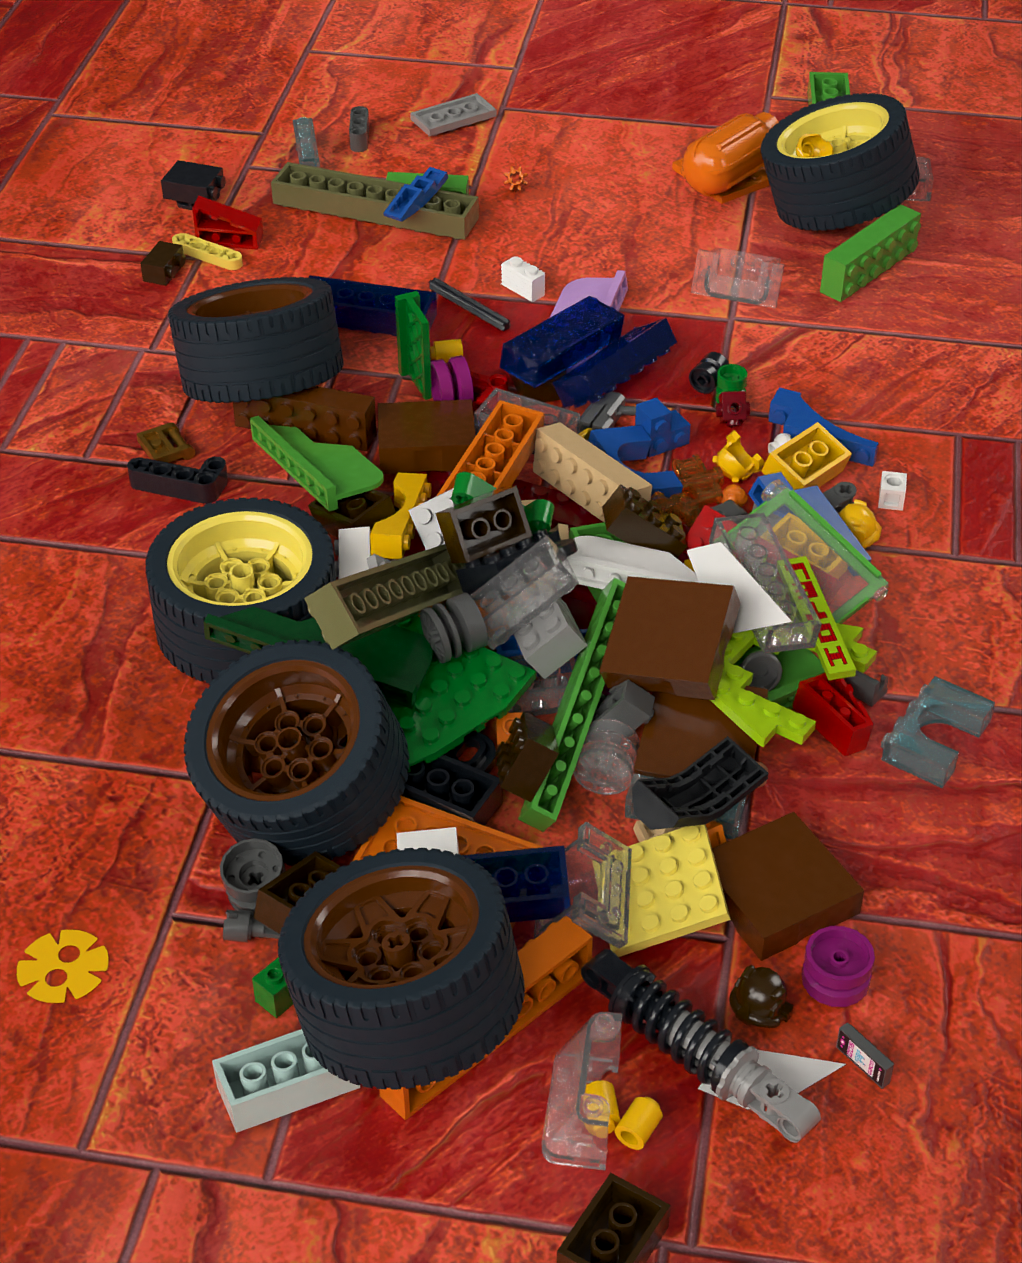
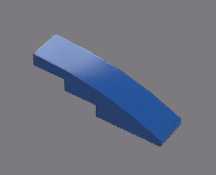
[383,167,448,222]

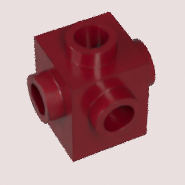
[716,391,750,427]

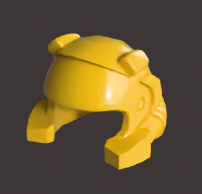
[712,430,765,483]
[838,499,882,549]

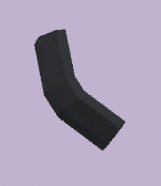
[632,736,769,830]

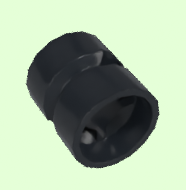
[689,352,729,394]

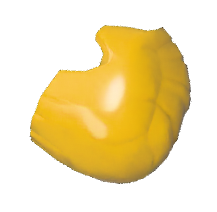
[796,134,833,157]

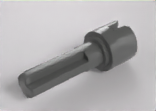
[223,910,280,943]

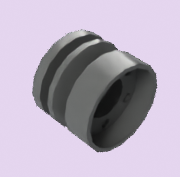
[420,593,488,663]
[220,838,286,915]

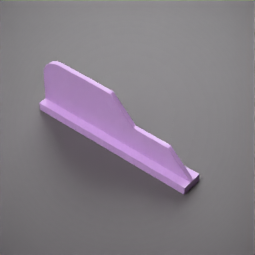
[547,270,628,388]

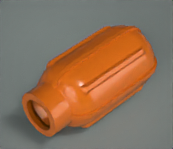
[681,112,779,197]

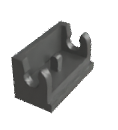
[844,670,888,707]

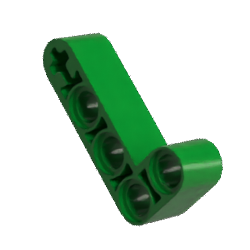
[451,472,554,533]

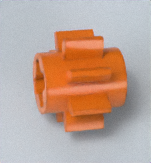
[504,166,528,192]

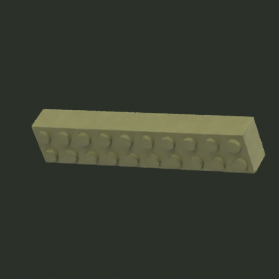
[271,162,479,240]
[304,544,465,650]

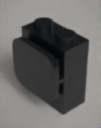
[161,160,226,210]

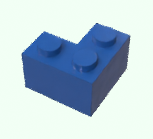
[635,397,691,458]

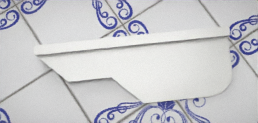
[559,536,776,602]

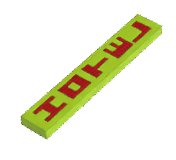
[780,556,856,681]

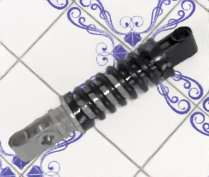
[581,949,821,1143]

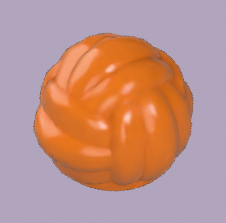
[719,484,748,508]

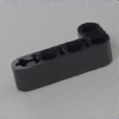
[127,457,228,504]

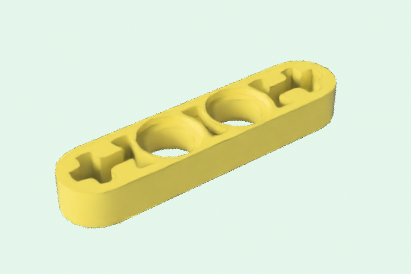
[172,233,243,270]

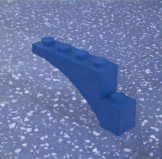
[768,387,879,467]
[748,472,872,578]

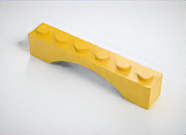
[370,472,431,559]

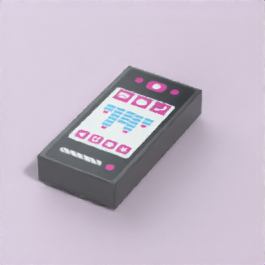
[836,1022,894,1089]

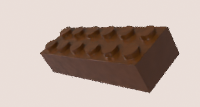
[233,386,377,451]

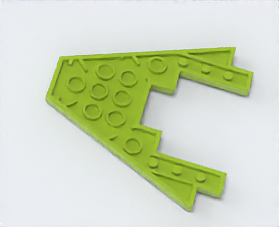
[710,612,877,747]

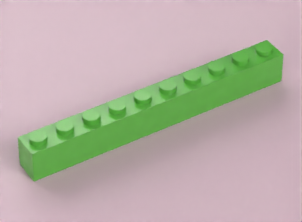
[518,577,626,832]

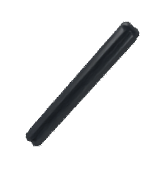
[429,278,510,331]

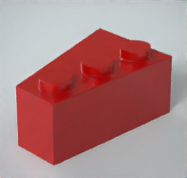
[192,195,264,250]
[792,673,874,757]

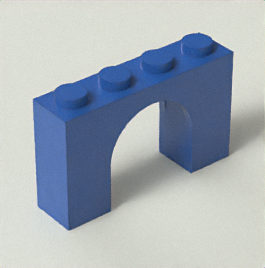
[587,425,683,507]

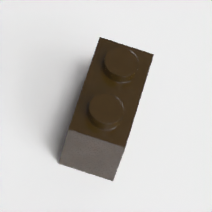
[140,241,186,286]

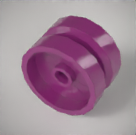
[430,355,474,403]
[802,926,875,1007]

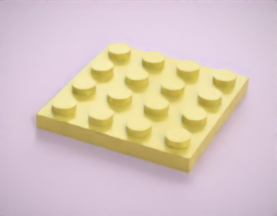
[592,824,730,957]

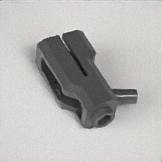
[576,391,636,434]

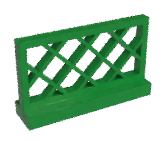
[395,291,432,400]

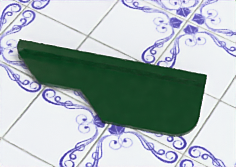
[204,606,433,709]

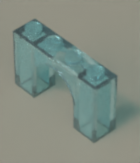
[881,676,995,788]

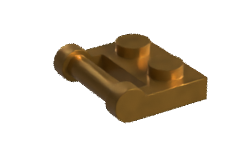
[137,423,195,463]

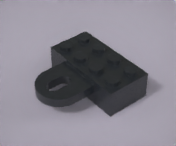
[456,529,578,599]
[400,731,503,826]

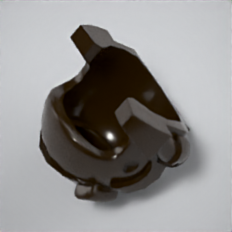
[729,965,793,1028]

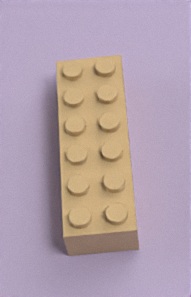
[533,422,652,522]

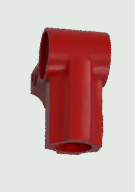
[470,371,509,418]

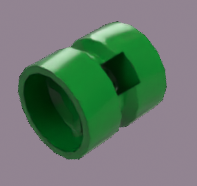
[716,364,748,408]

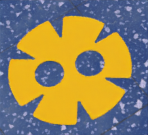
[17,930,109,1003]

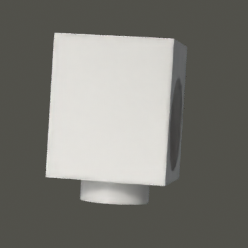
[878,471,907,511]

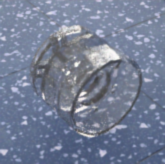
[573,719,640,795]

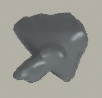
[738,650,783,692]

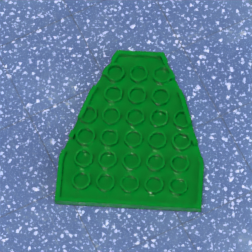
[342,616,536,772]

